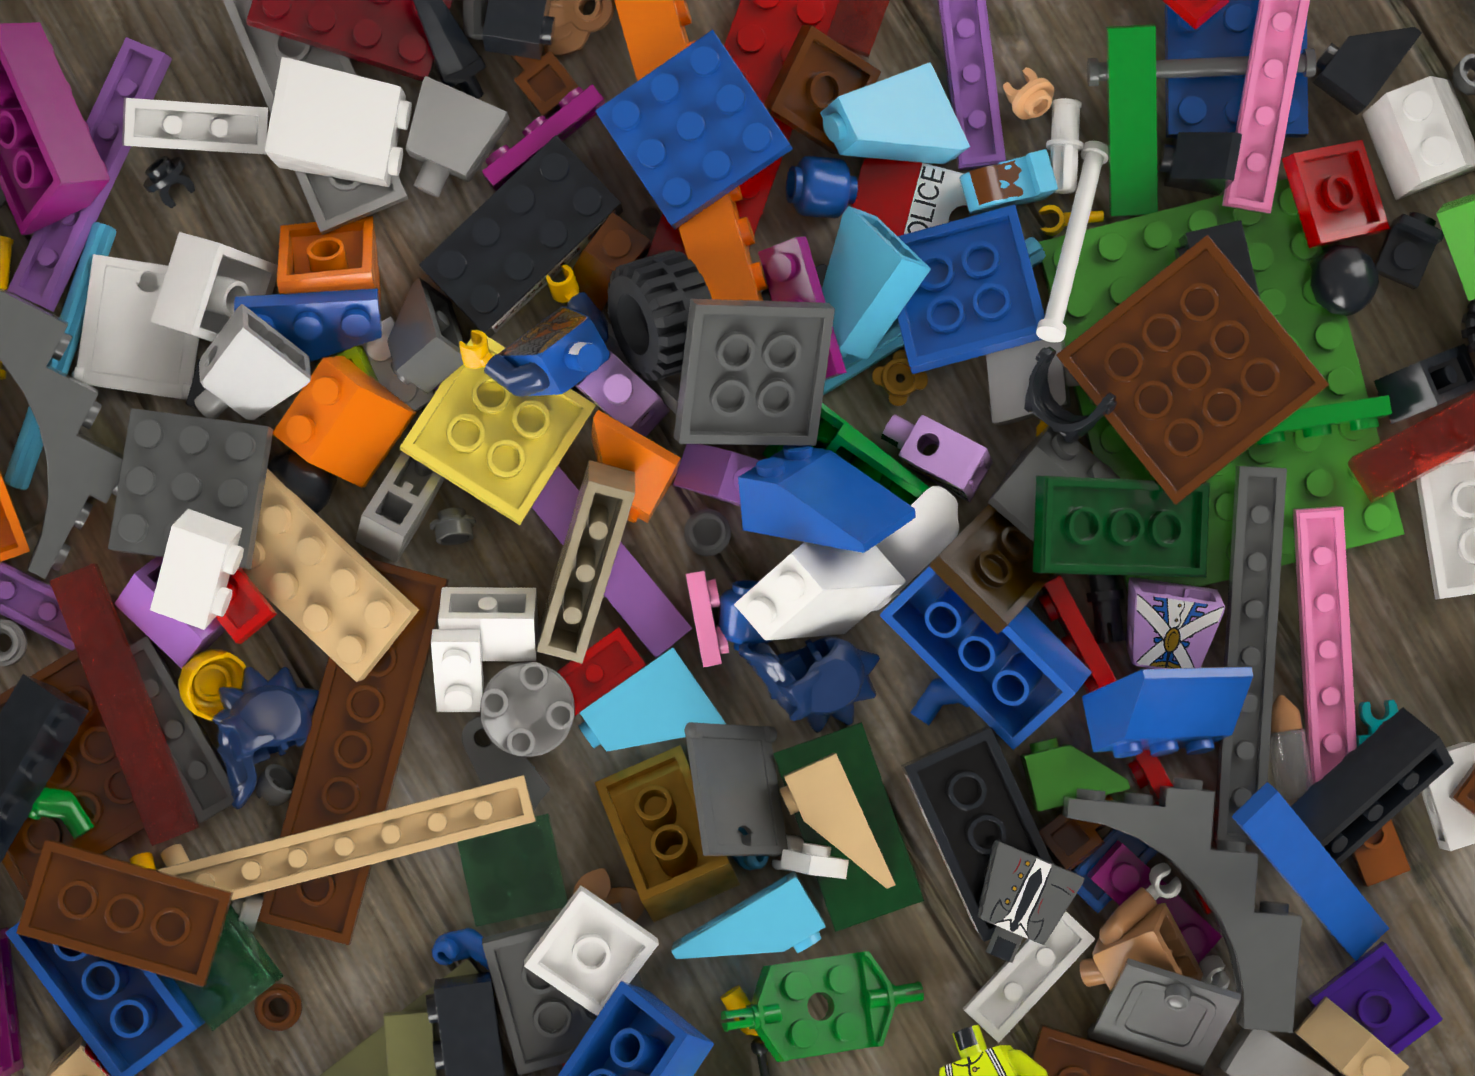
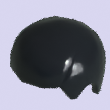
[1310,245,1379,316]
[267,448,337,514]

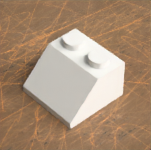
[150,232,278,342]

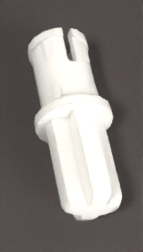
[1046,98,1084,194]

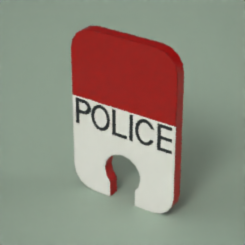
[851,158,981,236]

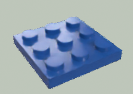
[1165,0,1308,138]
[595,30,793,230]
[897,204,1045,374]

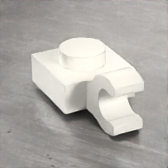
[772,834,849,879]

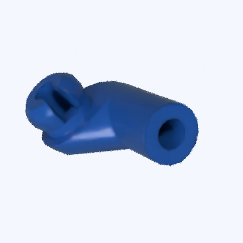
[910,677,970,726]
[432,928,489,970]

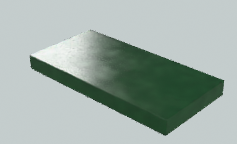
[1033,476,1210,578]
[773,722,924,932]

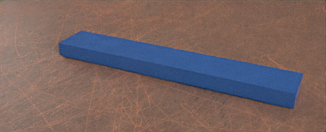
[1232,782,1390,961]

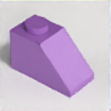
[673,444,760,507]

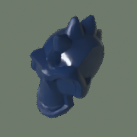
[739,637,880,733]
[212,667,319,810]

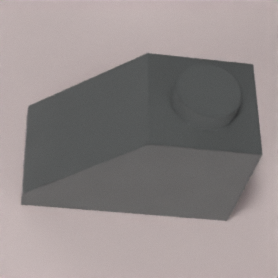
[387,277,463,394]

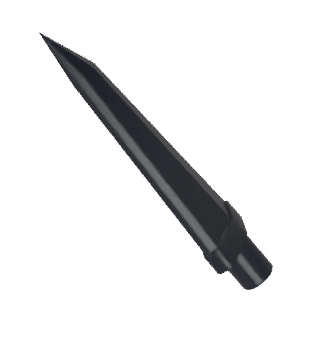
[413,0,486,99]

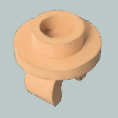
[1003,67,1054,120]

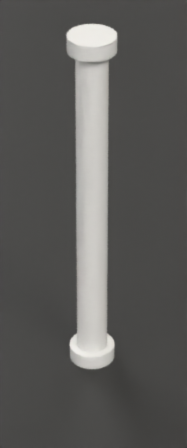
[1036,141,1108,343]

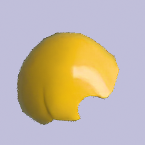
[178,649,246,721]

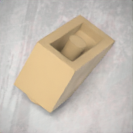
[1294,996,1409,1076]

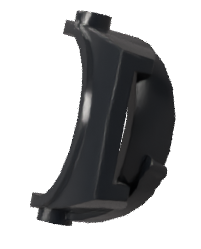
[1024,347,1117,443]

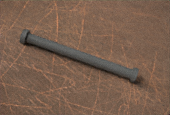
[1087,48,1316,87]

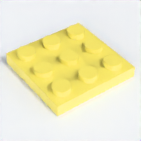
[400,329,596,525]

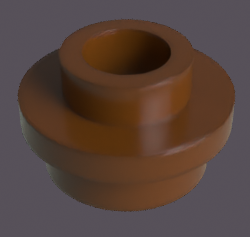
[254,983,302,1031]

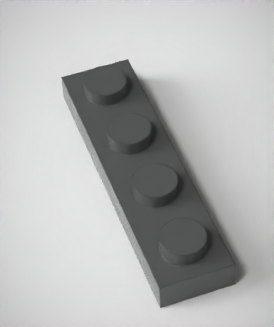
[106,636,234,823]

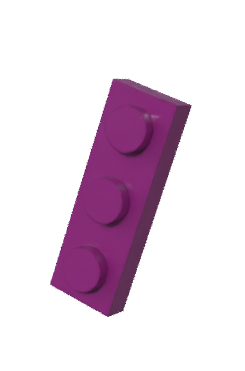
[482,84,605,191]
[758,236,847,380]
[1087,841,1223,964]

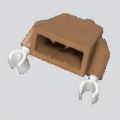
[1080,863,1230,991]

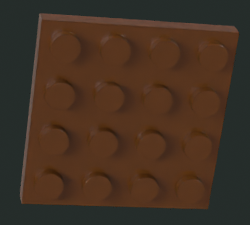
[1056,235,1329,505]
[0,640,187,900]

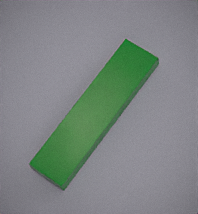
[1106,24,1158,216]

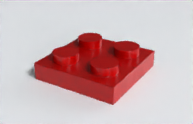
[1282,140,1390,249]

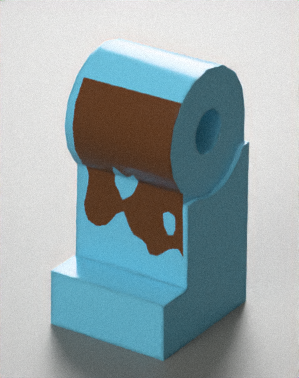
[959,149,1058,214]

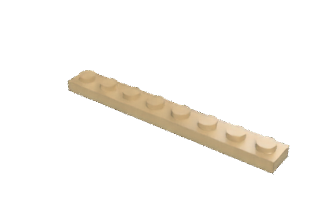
[157,775,536,900]

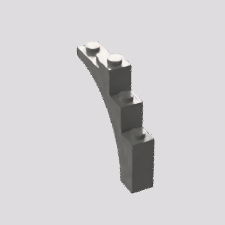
[0,288,123,579]
[1062,778,1302,1033]

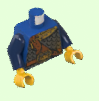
[459,265,610,397]

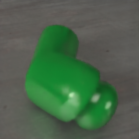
[29,787,95,840]

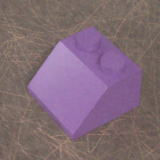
[114,557,225,669]

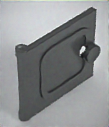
[684,722,788,856]
[1087,958,1241,1074]

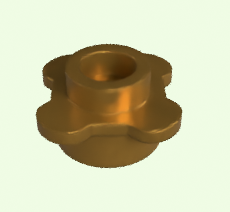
[872,350,928,406]

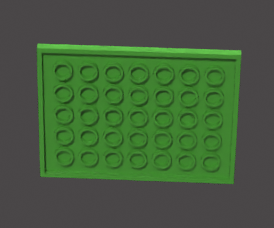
[1039,178,1405,594]

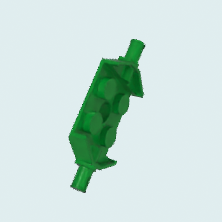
[721,951,924,1062]

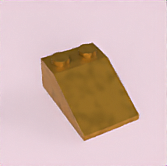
[594,745,740,922]

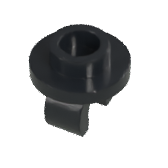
[143,156,195,208]

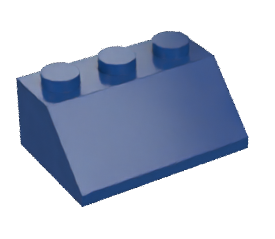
[1082,667,1253,758]

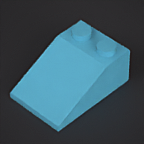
[671,871,826,959]

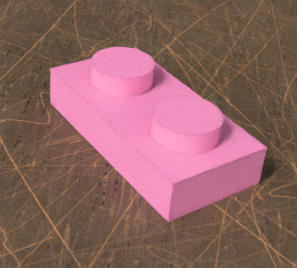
[686,571,730,667]

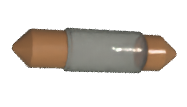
[1270,695,1313,806]

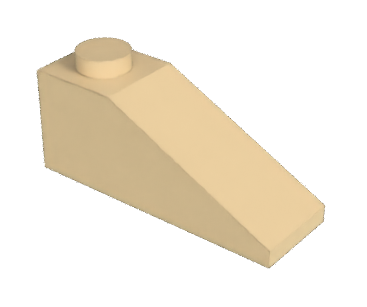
[779,752,895,889]

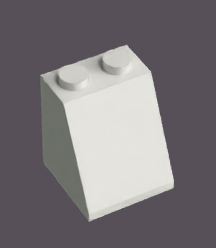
[264,57,412,187]
[1362,76,1475,200]
[734,542,906,641]

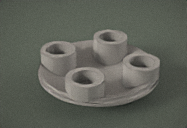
[480,662,575,757]

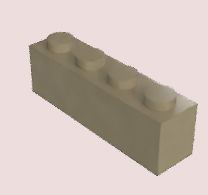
[537,460,635,663]

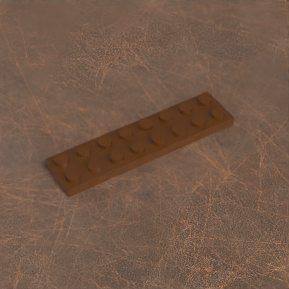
[258,557,449,945]

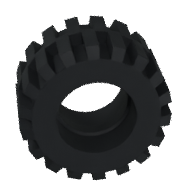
[608,250,712,381]

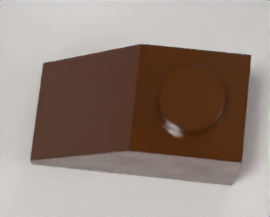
[572,212,651,313]

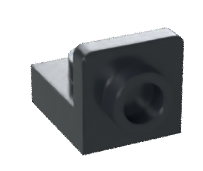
[1374,212,1444,290]

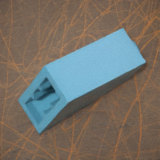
[820,62,970,165]
[822,206,931,360]
[578,648,726,752]

